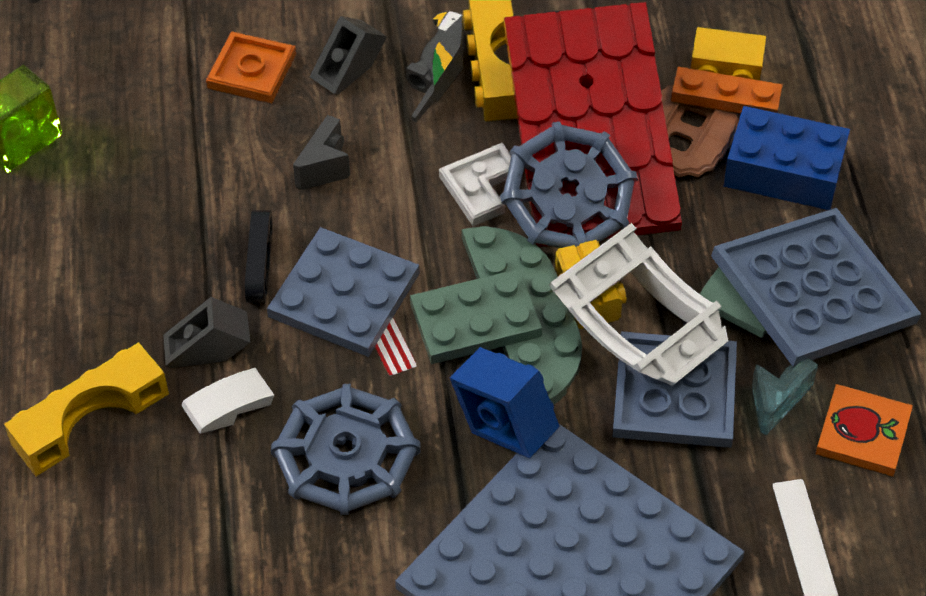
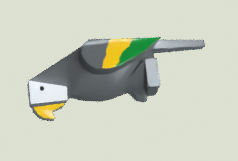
[406,11,464,122]

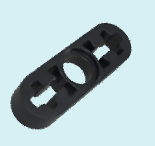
[245,210,273,303]

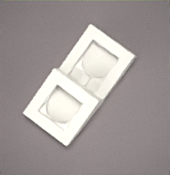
[182,368,274,434]

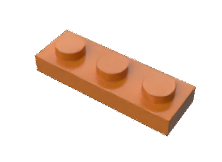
[671,67,783,113]

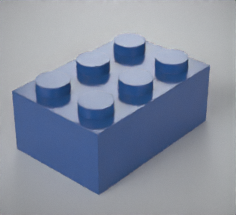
[723,106,850,210]

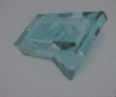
[752,358,818,436]

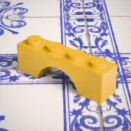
[463,0,517,121]
[4,342,169,476]

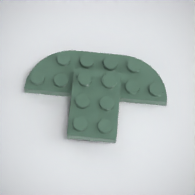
[410,226,582,405]

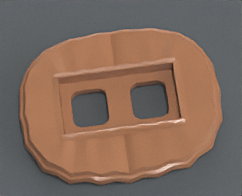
[661,85,740,177]

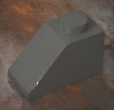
[310,16,387,94]
[163,297,250,368]

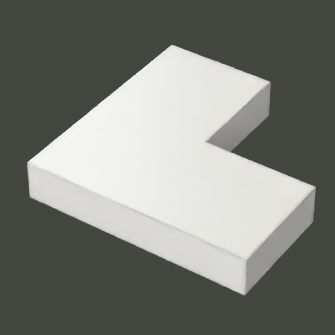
[439,143,511,227]

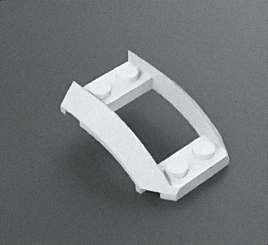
[549,223,728,386]

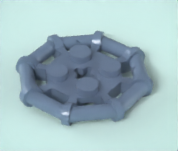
[500,121,638,248]
[271,384,421,515]

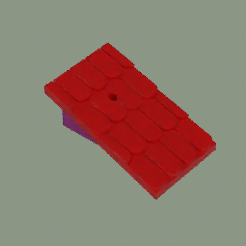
[504,2,682,247]

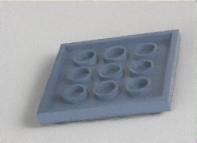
[711,208,921,367]

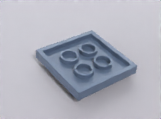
[267,227,420,357]
[613,331,737,448]

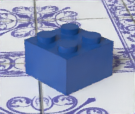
[450,347,560,458]

